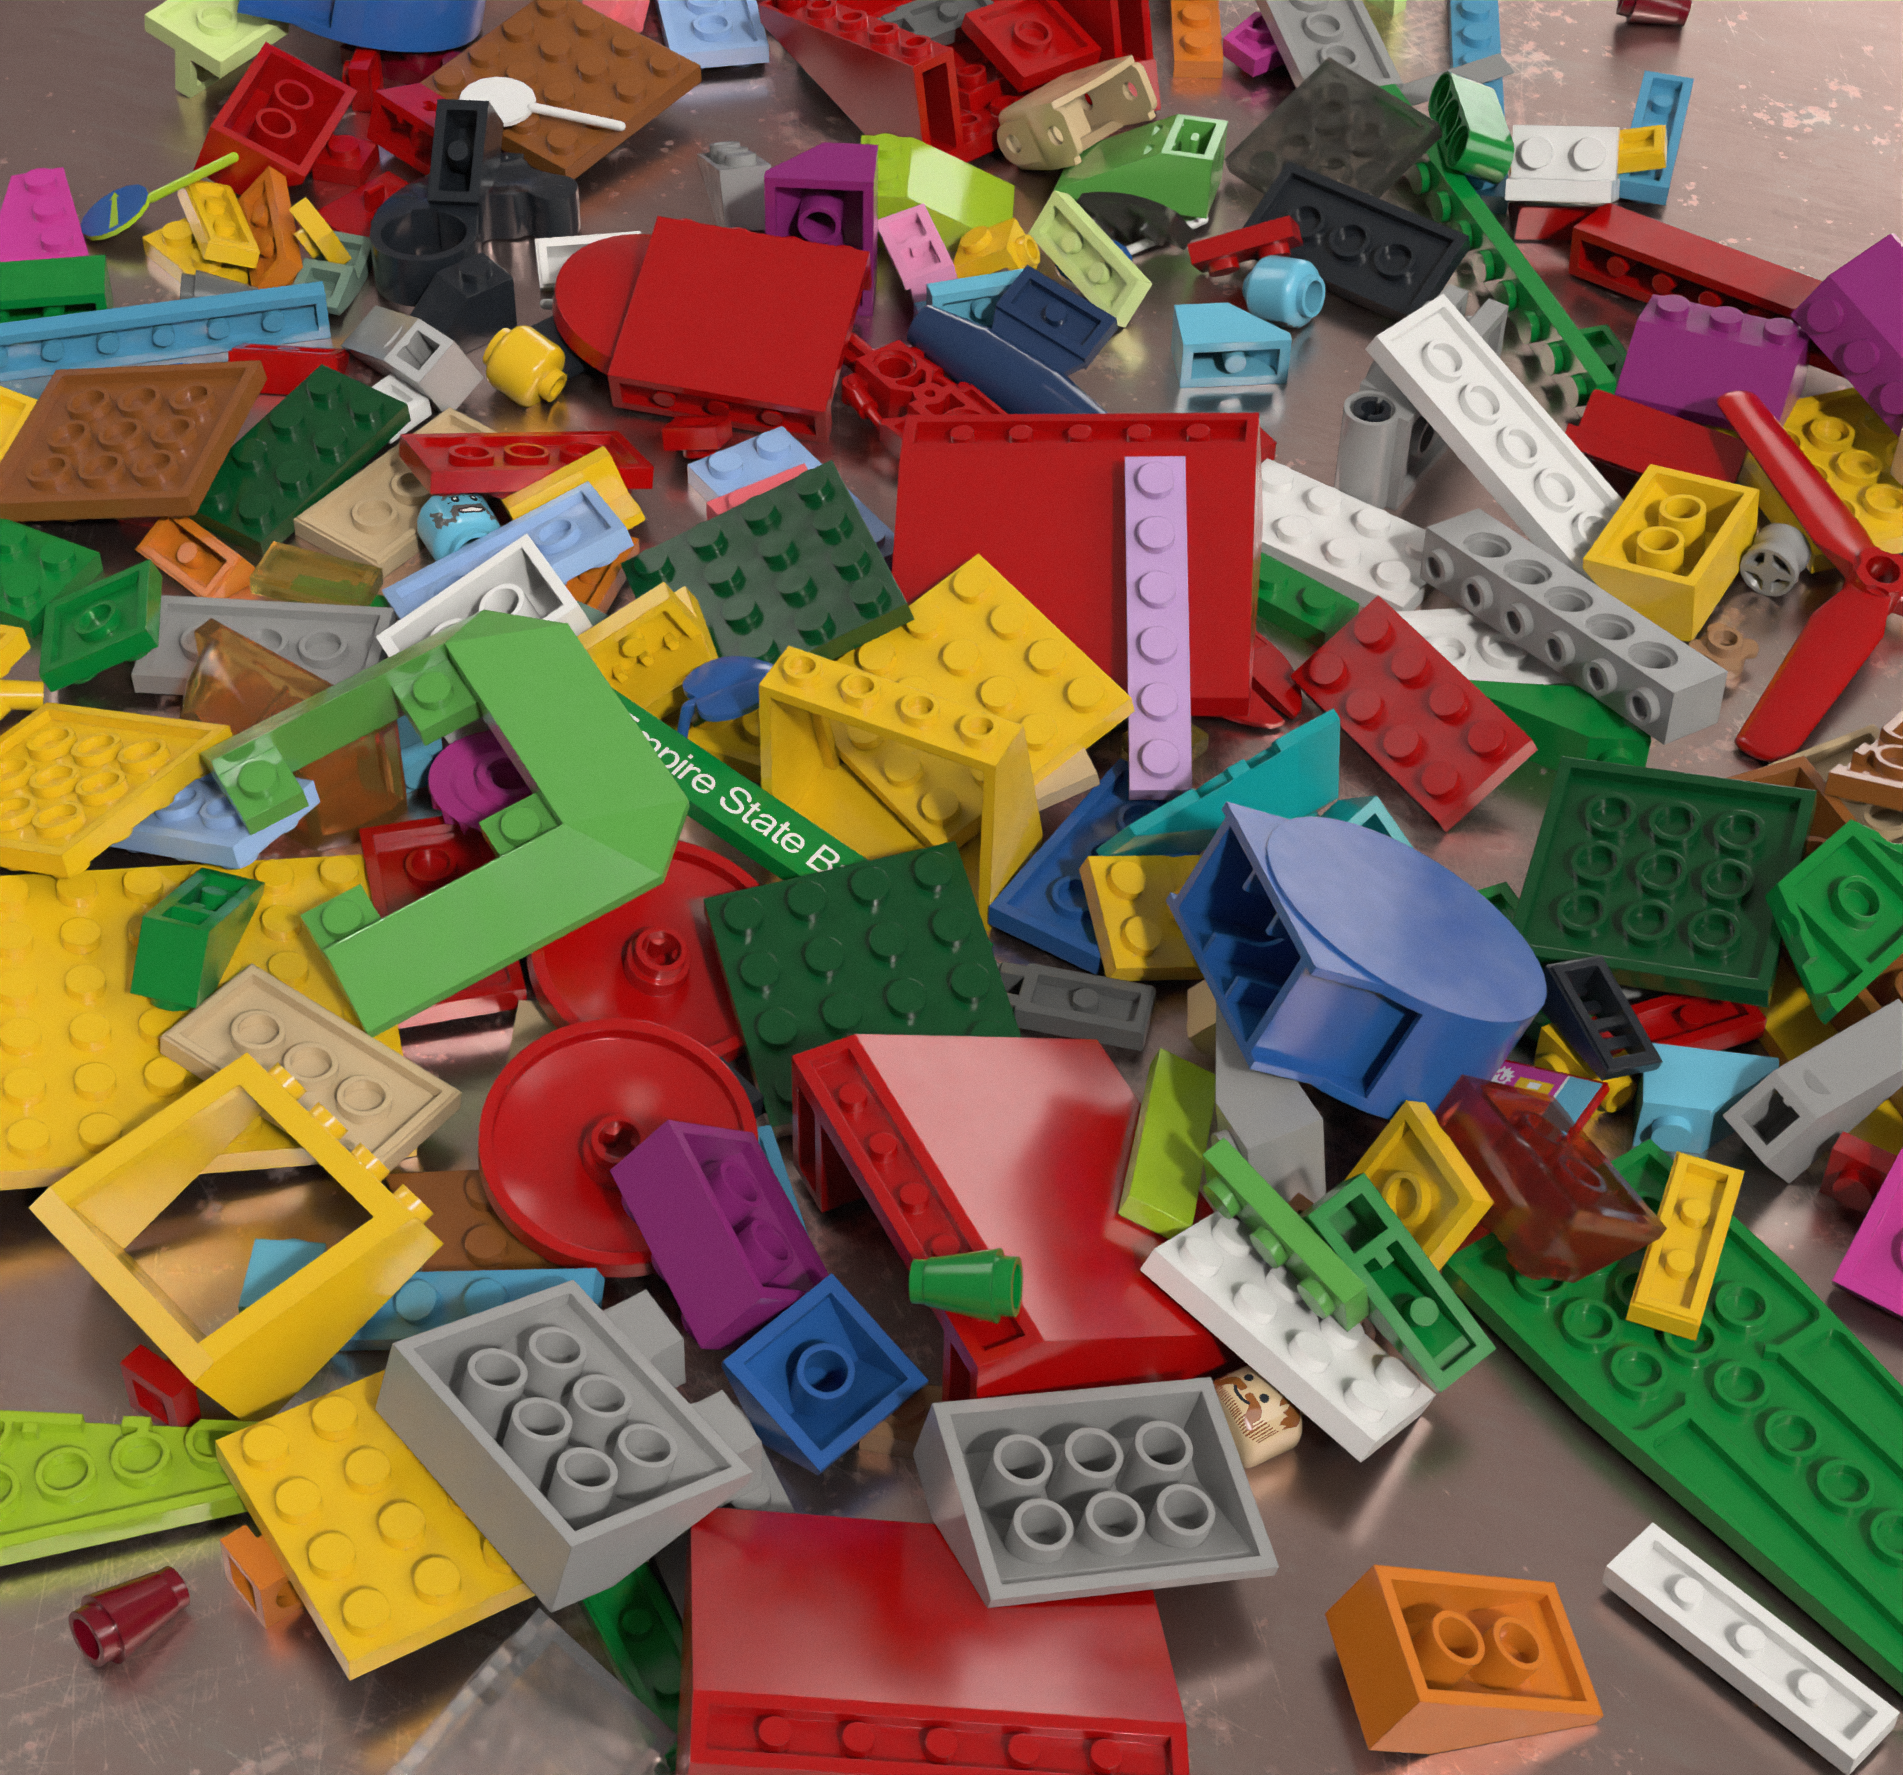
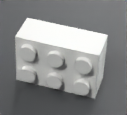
[376,533,593,744]

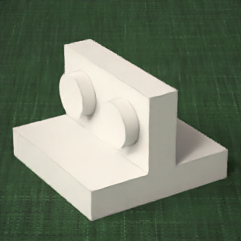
[1505,125,1620,203]

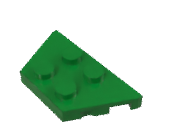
[1764,819,1903,1025]

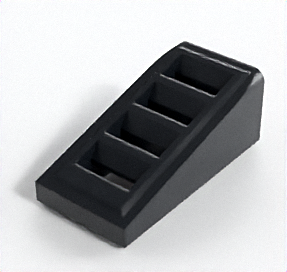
[1541,955,1663,1081]

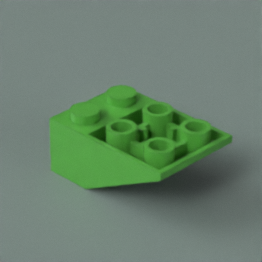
[1054,114,1228,221]

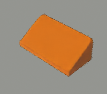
[135,516,263,598]

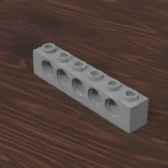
[1420,508,1728,745]

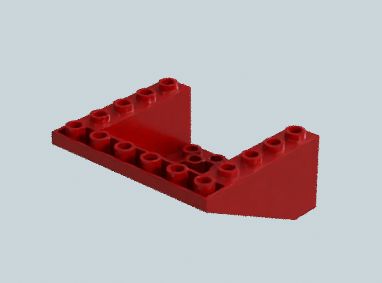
[758,0,1154,163]
[892,412,1263,717]
[791,1034,1248,1402]
[676,1507,1190,1775]

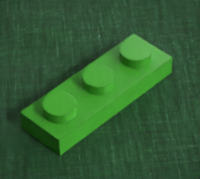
[1202,1137,1369,1332]

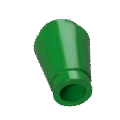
[909,1248,1023,1324]

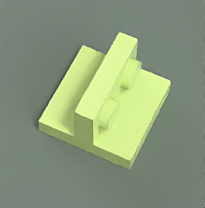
[144,0,289,99]

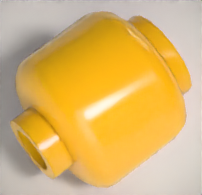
[482,325,567,408]

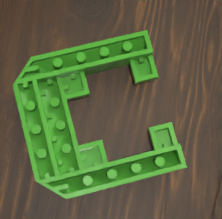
[200,610,690,1037]

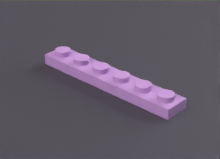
[1124,456,1192,800]

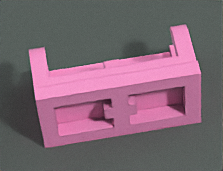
[878,203,958,304]

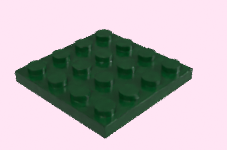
[620,460,915,728]
[1512,756,1817,1008]
[703,841,1022,1138]

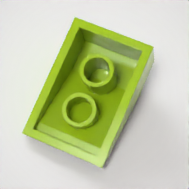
[861,133,1015,252]

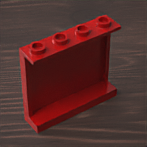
[607,216,872,444]

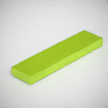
[1118,1047,1216,1240]

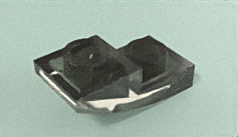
[1076,192,1196,250]

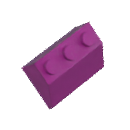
[764,142,878,316]
[1790,233,1903,438]
[1615,294,1813,431]
[610,1120,829,1351]

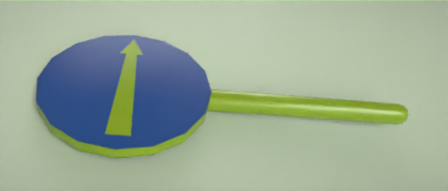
[80,152,239,241]

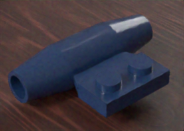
[907,265,1118,414]

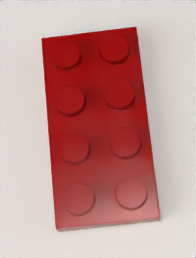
[399,431,654,499]
[1290,595,1538,832]
[359,815,527,1029]

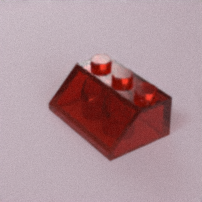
[1434,1074,1667,1283]

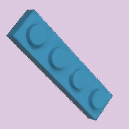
[1618,70,1694,206]
[339,1268,605,1351]

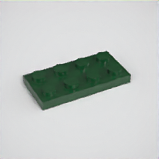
[188,364,411,559]

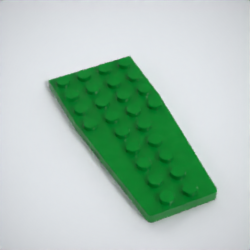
[1441,1139,1903,1696]

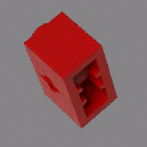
[367,83,445,175]

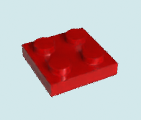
[961,0,1102,92]

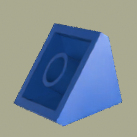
[721,1273,929,1476]

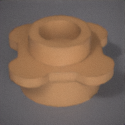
[1688,623,1759,680]

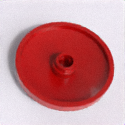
[552,234,652,375]
[527,840,760,1063]
[478,1018,758,1278]

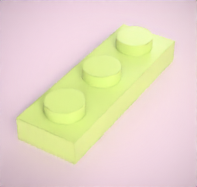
[1028,190,1152,328]

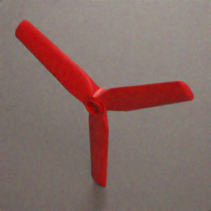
[1716,390,1903,763]

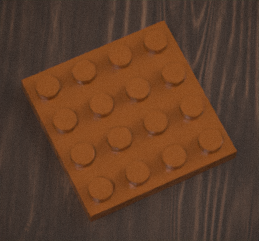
[420,0,702,179]
[0,360,267,524]

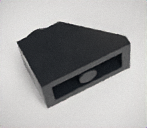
[427,99,504,206]
[410,252,517,354]

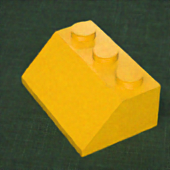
[1583,464,1759,642]

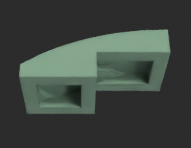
[293,231,373,315]

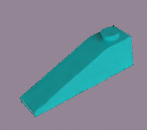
[1096,708,1340,856]

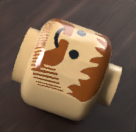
[1213,1365,1305,1469]

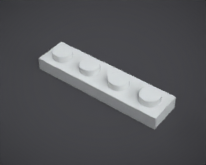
[1602,1522,1900,1775]

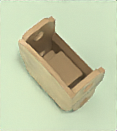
[997,55,1157,170]

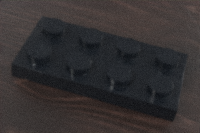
[1242,161,1471,322]

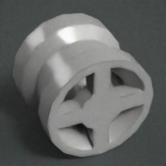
[1740,523,1812,597]

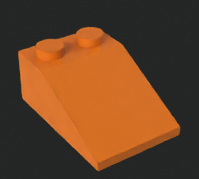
[1325,1564,1604,1754]

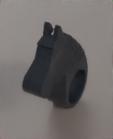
[370,151,581,307]

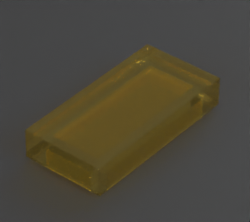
[249,541,383,606]

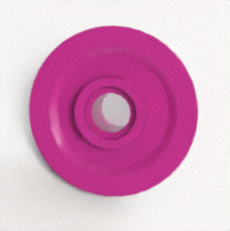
[428,730,533,835]

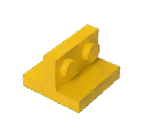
[577,582,718,720]

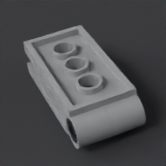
[1334,284,1508,511]

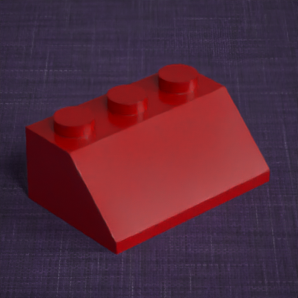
[193,42,358,195]

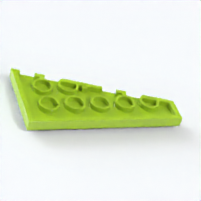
[0,1410,258,1567]

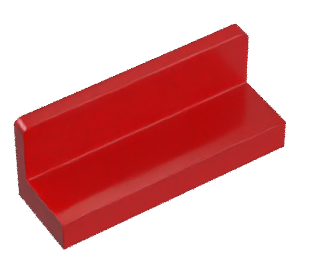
[1565,389,1749,484]

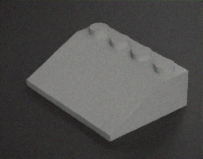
[375,1280,753,1613]
[913,1377,1279,1608]

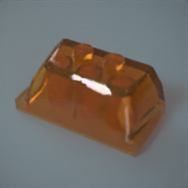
[179,618,408,852]

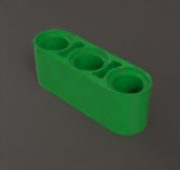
[1428,71,1515,184]

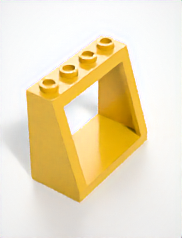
[759,646,1043,932]
[29,1052,444,1422]

